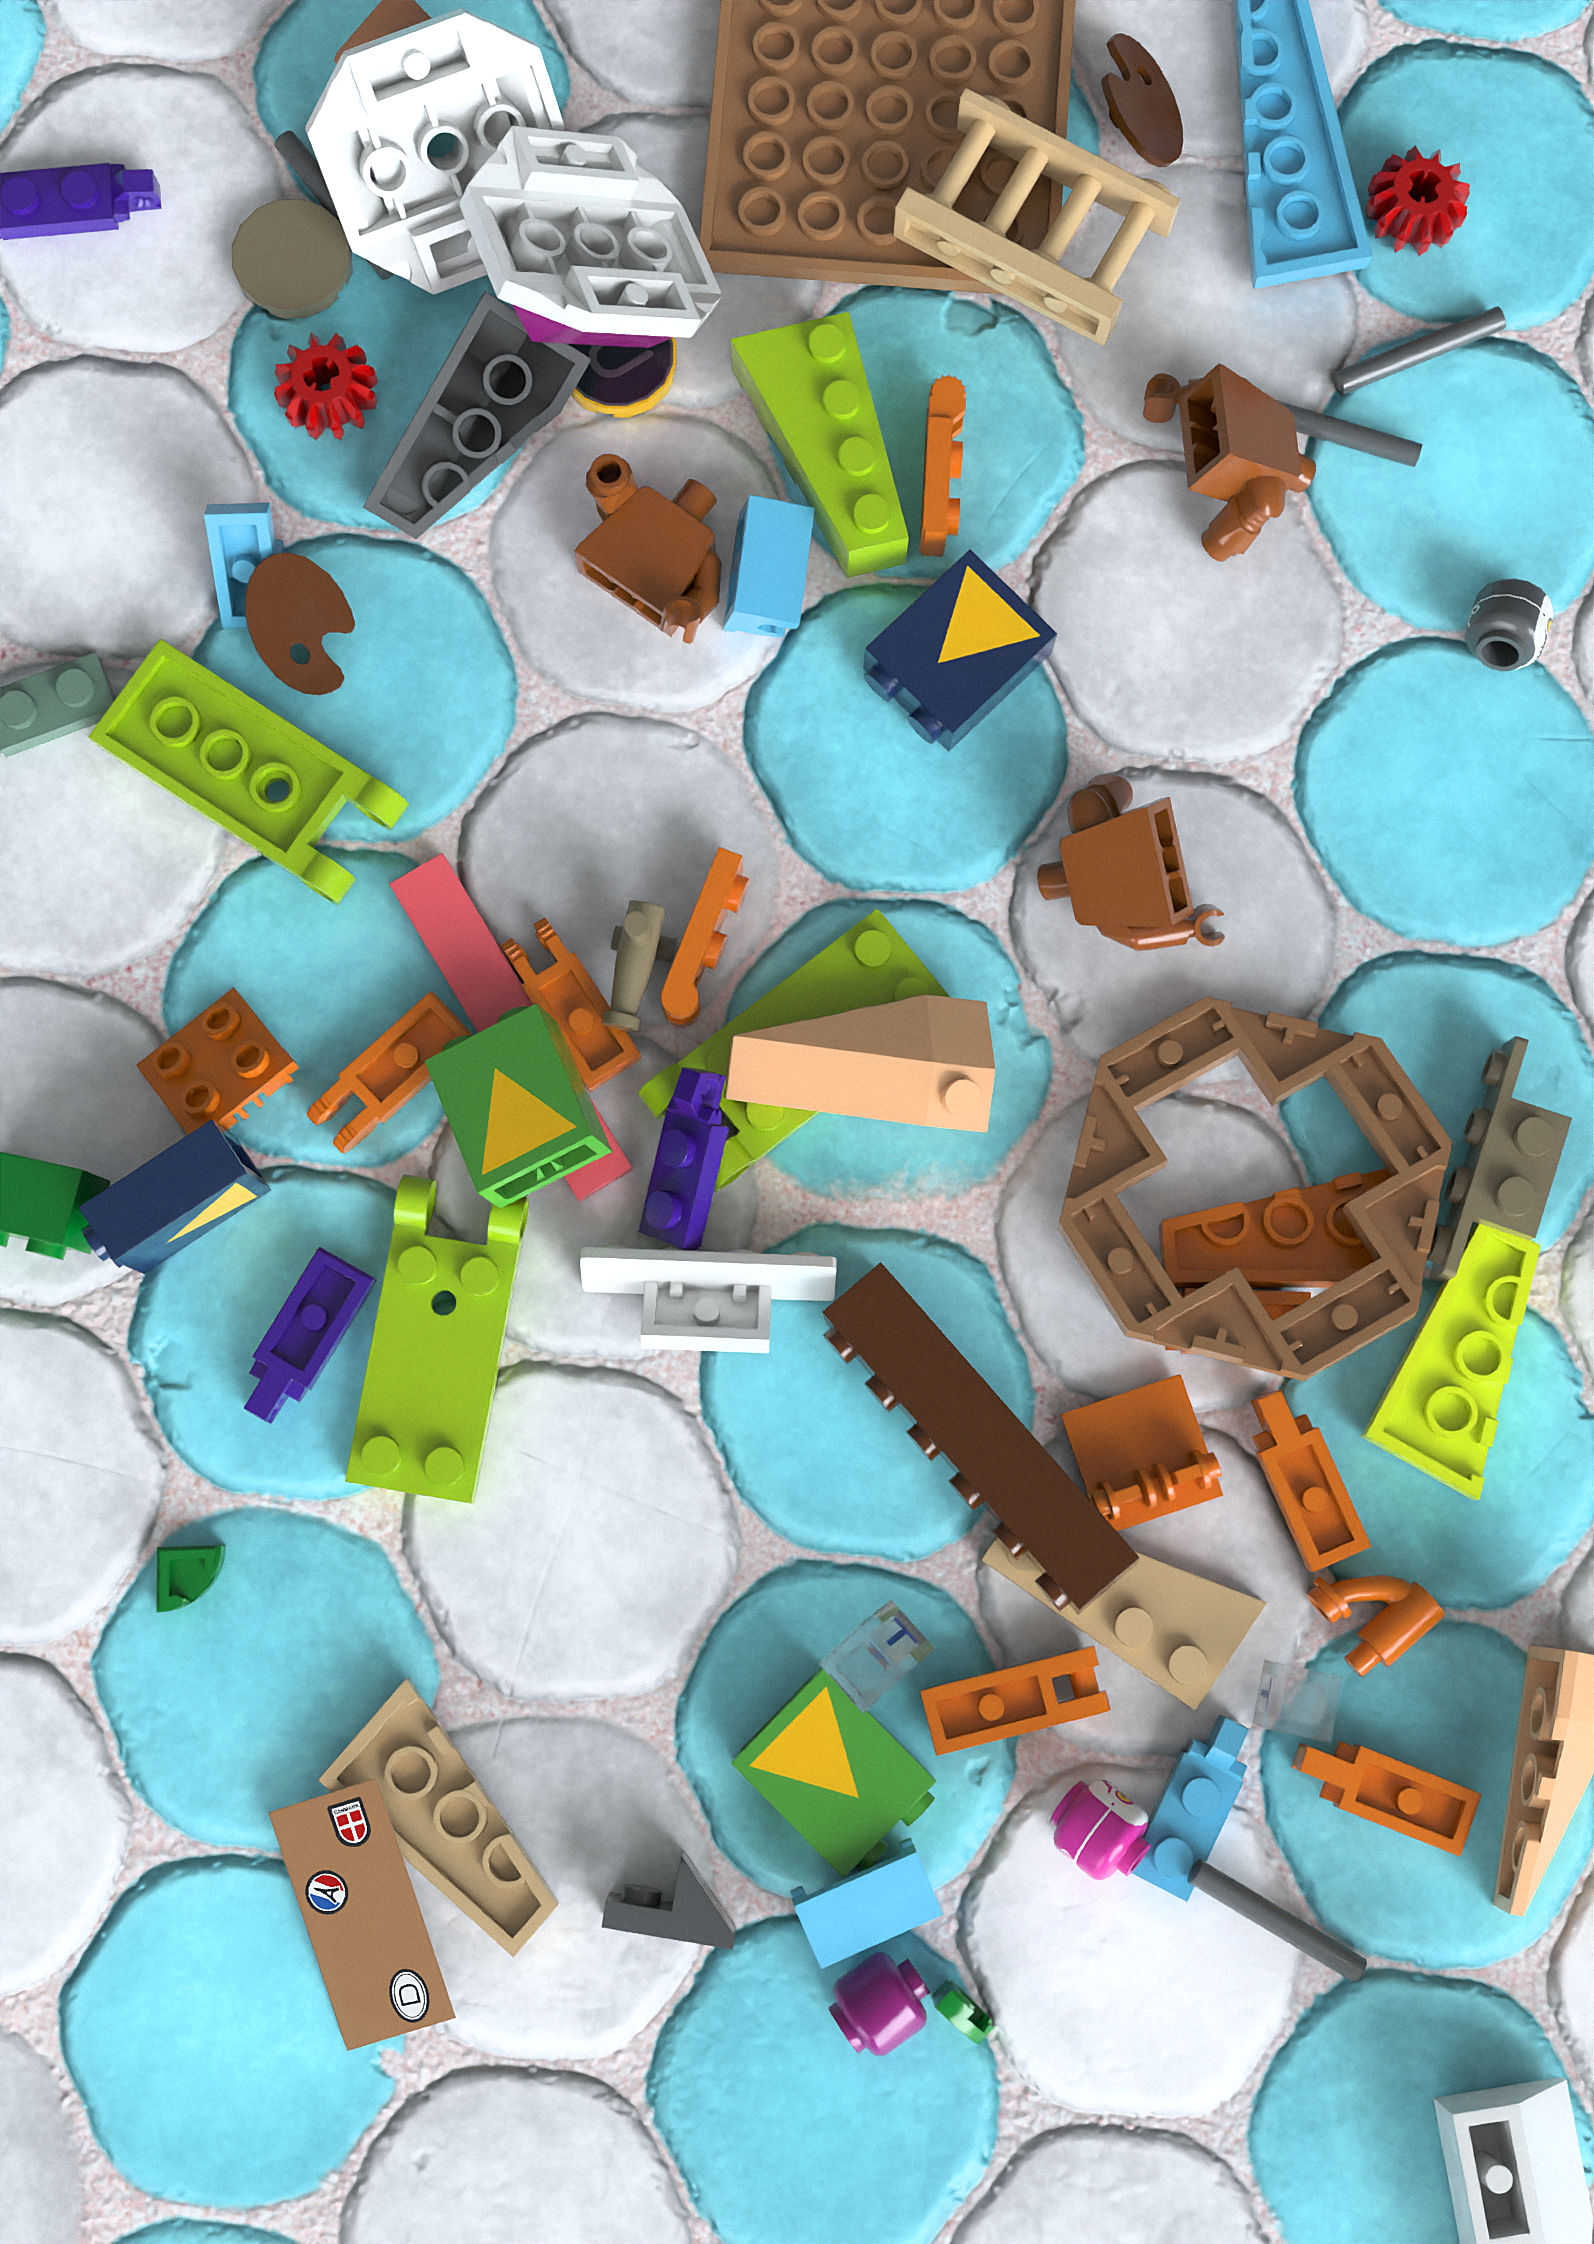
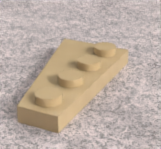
[980,1537,1267,1711]
[318,1677,560,1958]

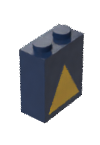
[863,549,1058,752]
[79,1120,271,1274]

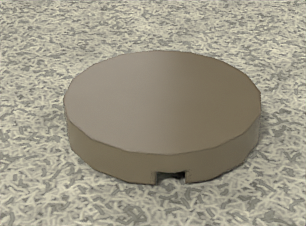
[232,199,353,319]

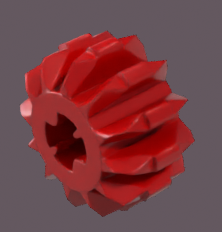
[1365,145,1470,256]
[274,333,378,441]

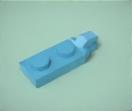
[1132,1715,1249,1902]

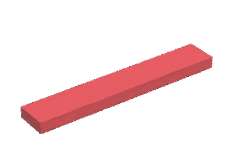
[389,853,633,1202]

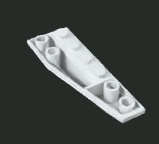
[1433,2077,1593,2244]

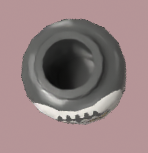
[1465,578,1554,671]

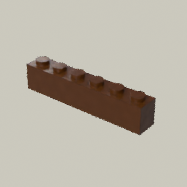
[822,1262,1140,1615]

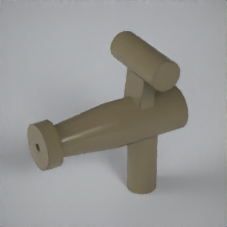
[601,900,677,1032]

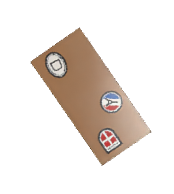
[268,1778,456,2051]

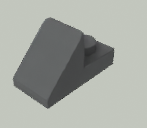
[601,1851,736,1950]

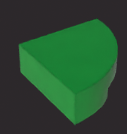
[156,1545,226,1613]
[931,1980,995,2045]

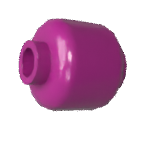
[828,1952,931,2056]

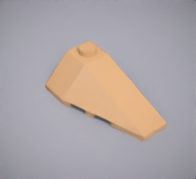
[724,994,995,1133]
[1493,1645,1594,1916]

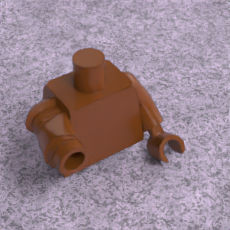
[1143,363,1316,562]
[574,454,722,644]
[1037,773,1225,951]

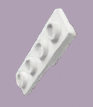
[580,1244,837,1353]

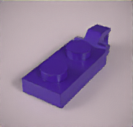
[0,163,162,240]
[638,1067,729,1250]
[244,1247,377,1424]

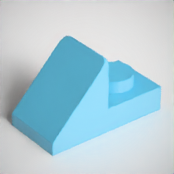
[204,502,284,628]

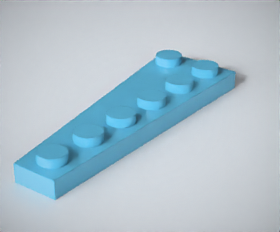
[1233,0,1372,289]

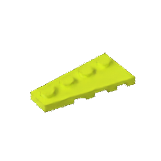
[1360,1222,1541,1500]

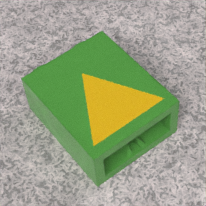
[425,1003,612,1208]
[731,1665,937,1878]

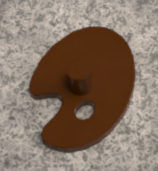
[1101,33,1183,167]
[245,552,355,695]

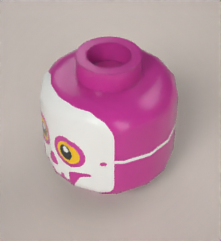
[1050,1780,1151,1880]

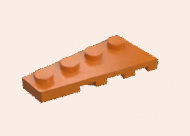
[1159,1168,1392,1288]

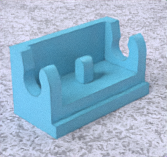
[722,494,815,637]
[790,1837,943,1969]

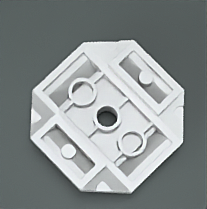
[305,8,566,295]
[459,126,722,348]

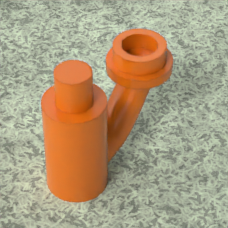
[1306,1575,1445,1677]

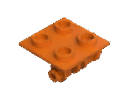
[136,987,300,1135]
[1060,1374,1224,1531]

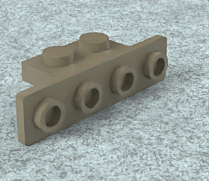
[1427,1036,1572,1283]

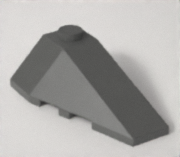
[363,292,591,539]

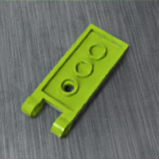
[88,639,409,905]
[638,908,950,1192]
[345,1174,529,1504]

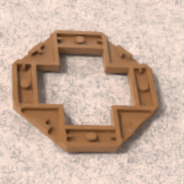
[1057,996,1452,1381]

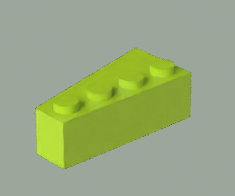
[730,312,909,578]

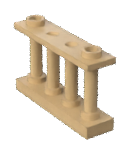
[893,88,1181,346]

